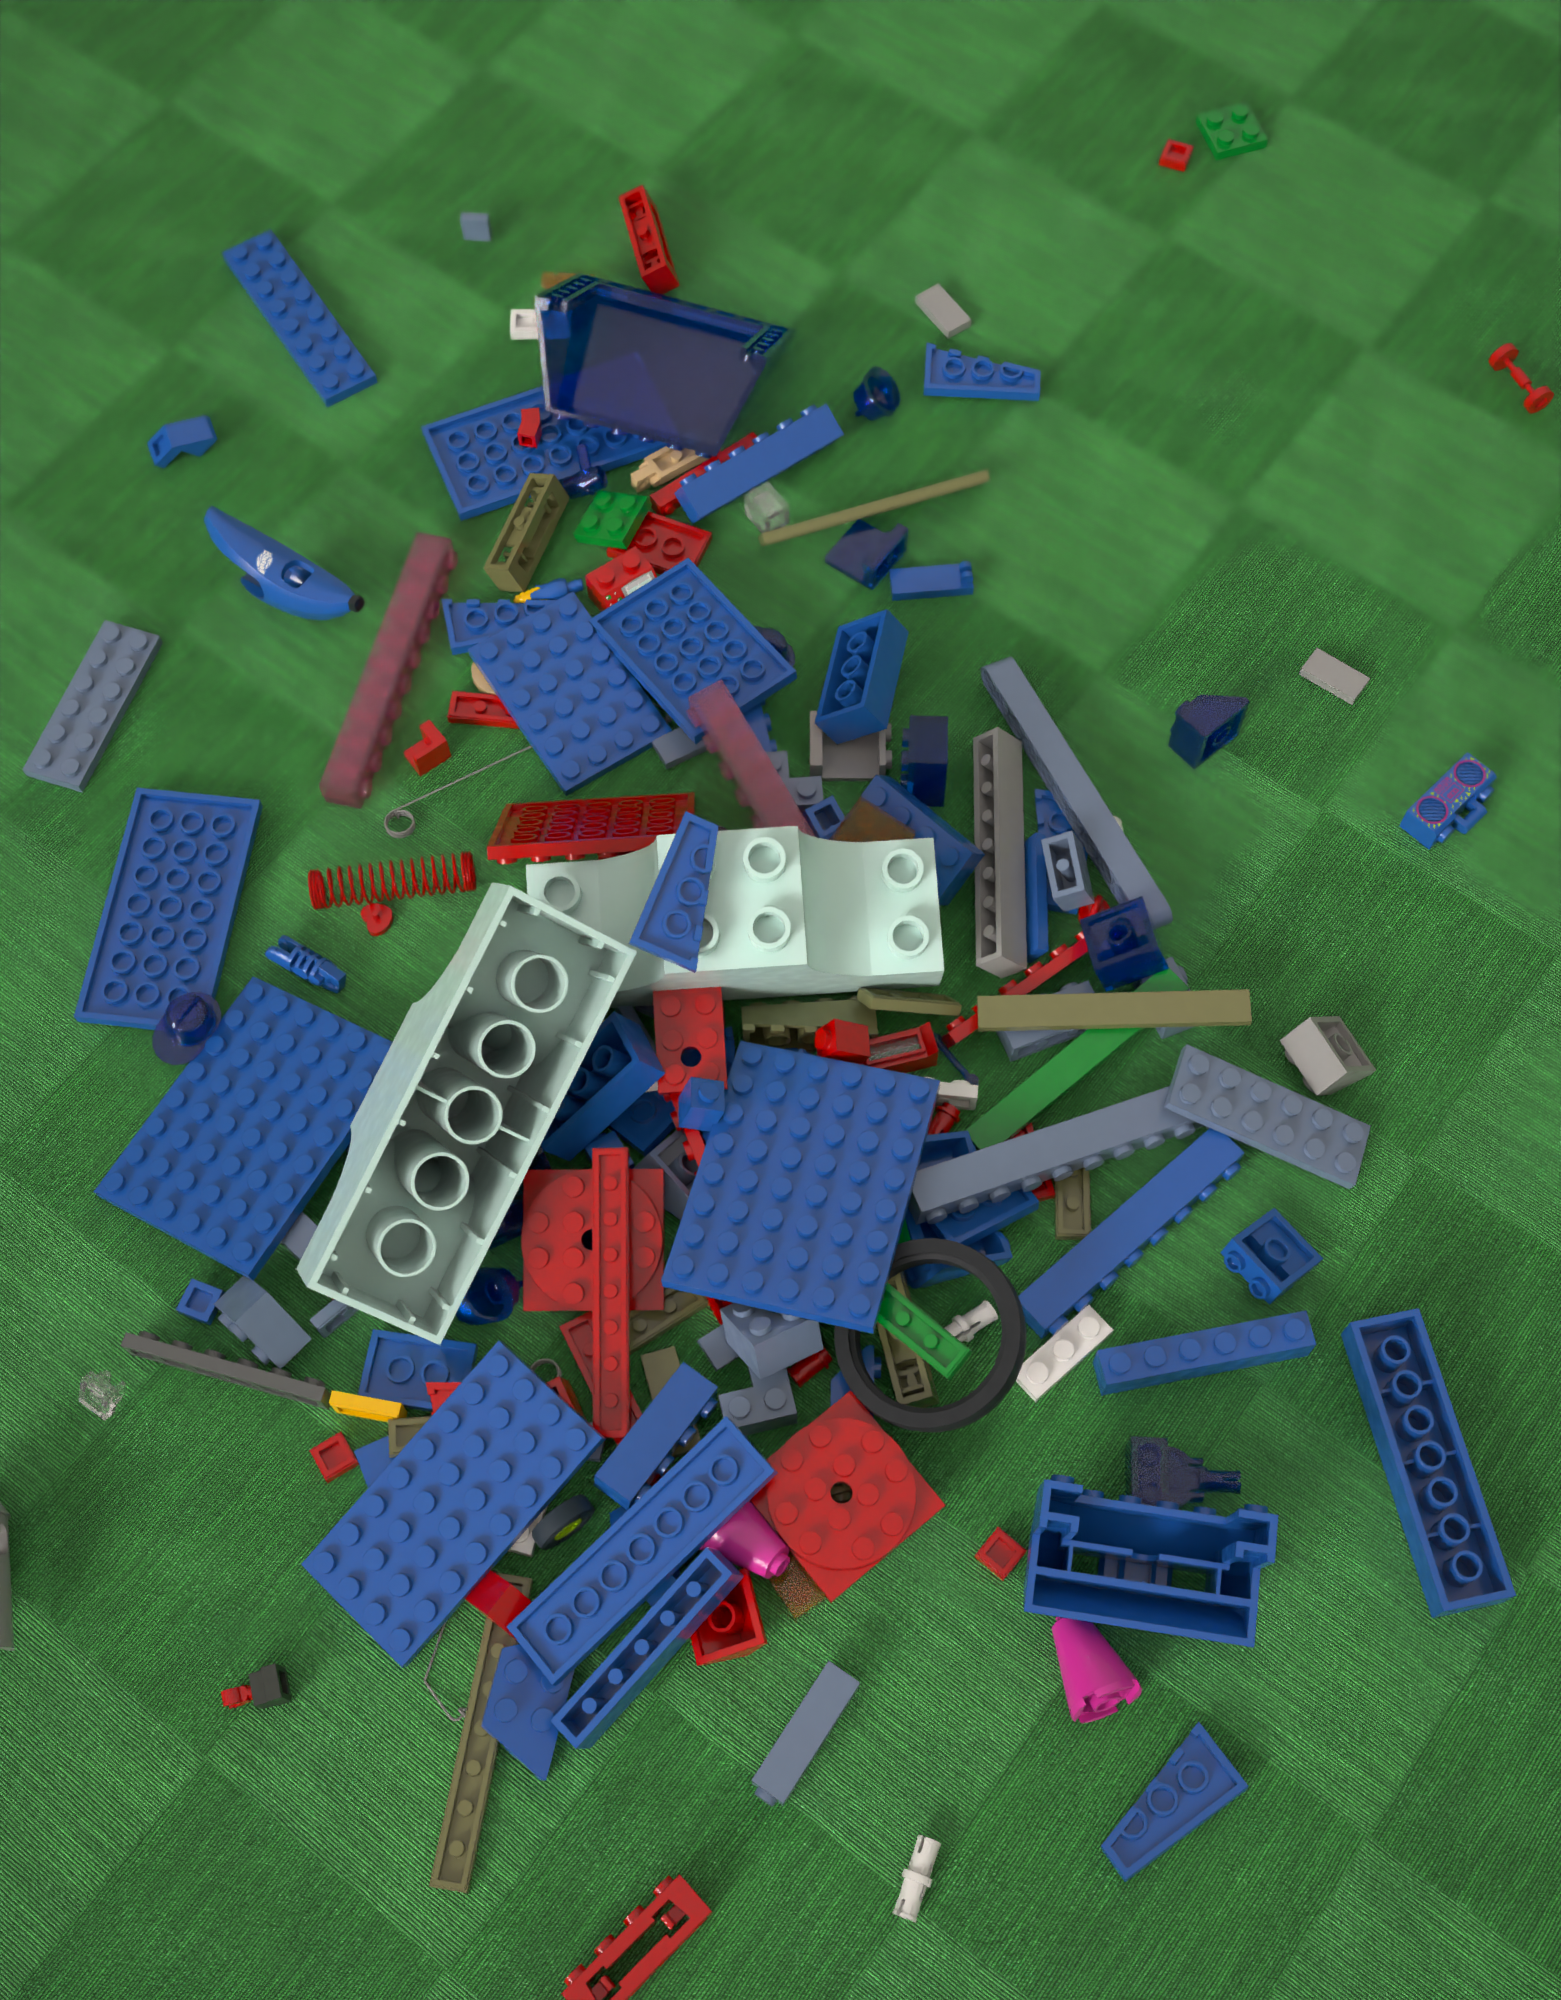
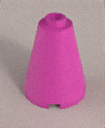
[700,1500,790,1579]
[1052,1617,1142,1723]

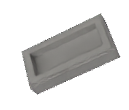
[915,283,972,339]
[1299,648,1370,705]

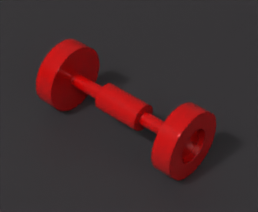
[1488,343,1554,414]

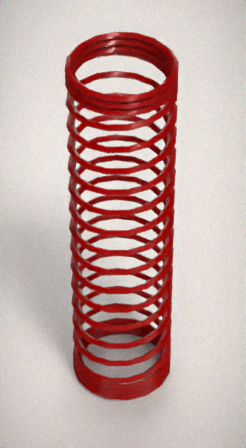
[308,851,476,910]

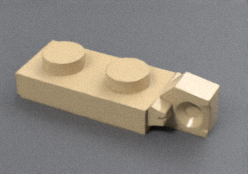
[630,433,709,493]

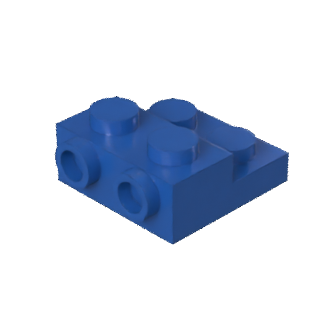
[1220,1208,1323,1305]

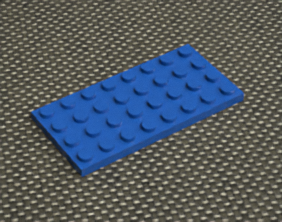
[421,354,680,521]
[74,788,263,1035]
[301,1341,605,1668]

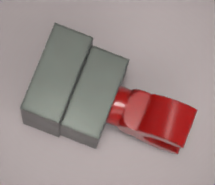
[221,1663,292,1709]

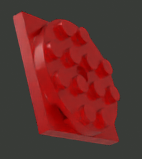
[521,1169,665,1311]
[750,1390,945,1603]

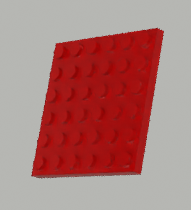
[487,792,696,864]

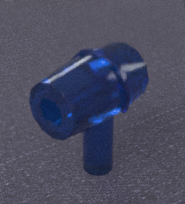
[563,444,608,499]

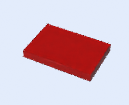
[606,511,713,575]

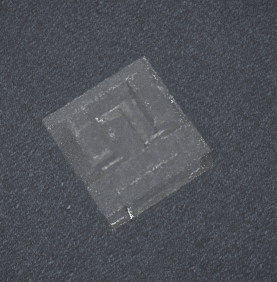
[78,1370,126,1420]

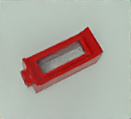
[860,1021,939,1073]

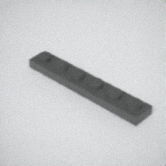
[120,1331,331,1410]

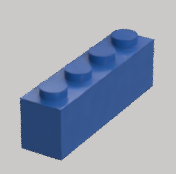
[594,1362,718,1510]

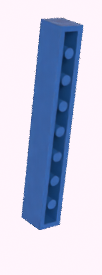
[1018,1128,1245,1339]

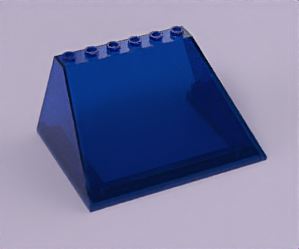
[534,273,795,458]

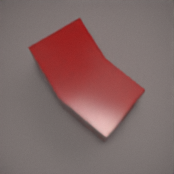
[517,408,542,448]

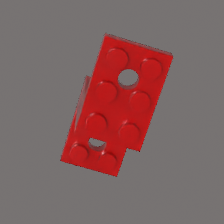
[653,987,728,1095]

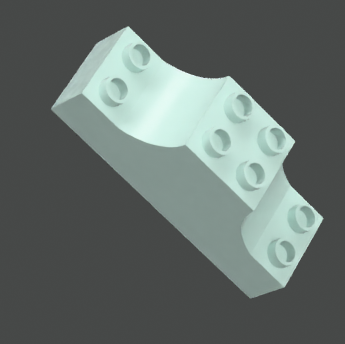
[526,826,944,1008]
[296,882,637,1345]

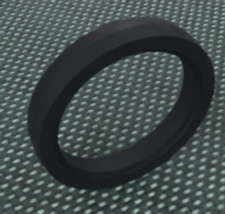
[834,1238,1027,1432]

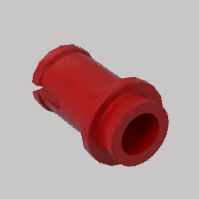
[927,1102,961,1135]
[787,1347,833,1388]

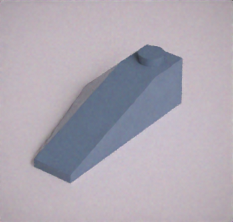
[633,1130,698,1220]

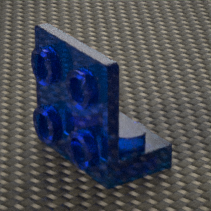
[825,519,908,591]

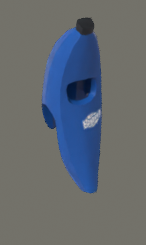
[204,506,365,620]

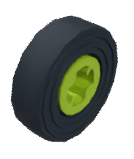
[532,1494,595,1550]

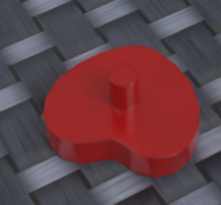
[360,903,394,936]

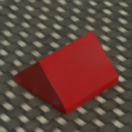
[690,1568,767,1666]

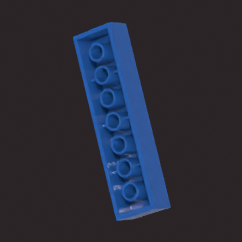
[1341,1308,1516,1618]

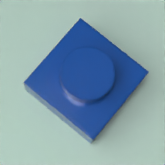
[176,1279,225,1326]

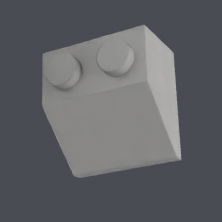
[1280,1016,1376,1096]

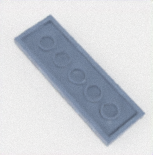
[22,620,163,793]
[1164,1044,1371,1189]

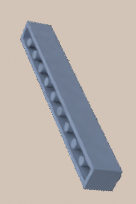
[908,1086,1209,1225]

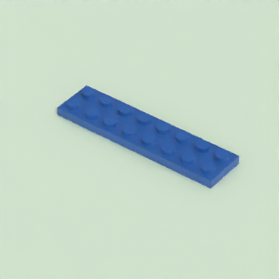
[221,229,378,408]
[506,1416,778,1686]

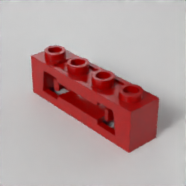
[618,184,680,298]
[561,1874,713,2000]

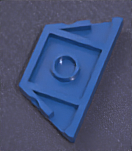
[480,1644,575,1781]

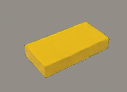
[329,1390,408,1423]

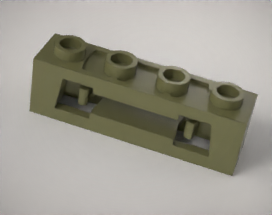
[483,473,570,592]
[877,1271,940,1408]

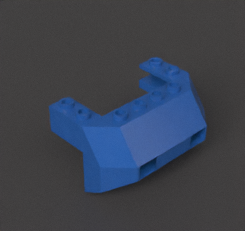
[1024,1475,1279,1648]

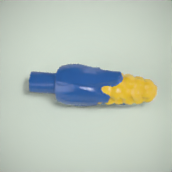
[513,578,585,603]

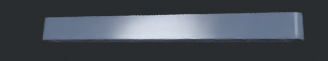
[980,656,1173,935]

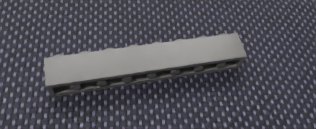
[973,727,1027,978]

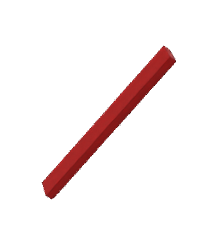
[592,1147,630,1438]

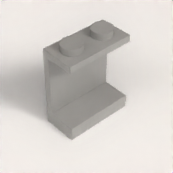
[810,711,892,781]

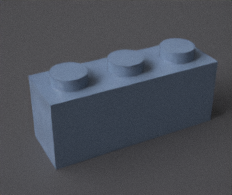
[996,981,1094,1062]

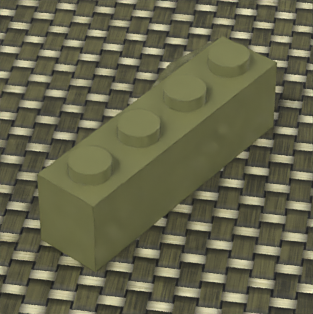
[741,996,878,1053]

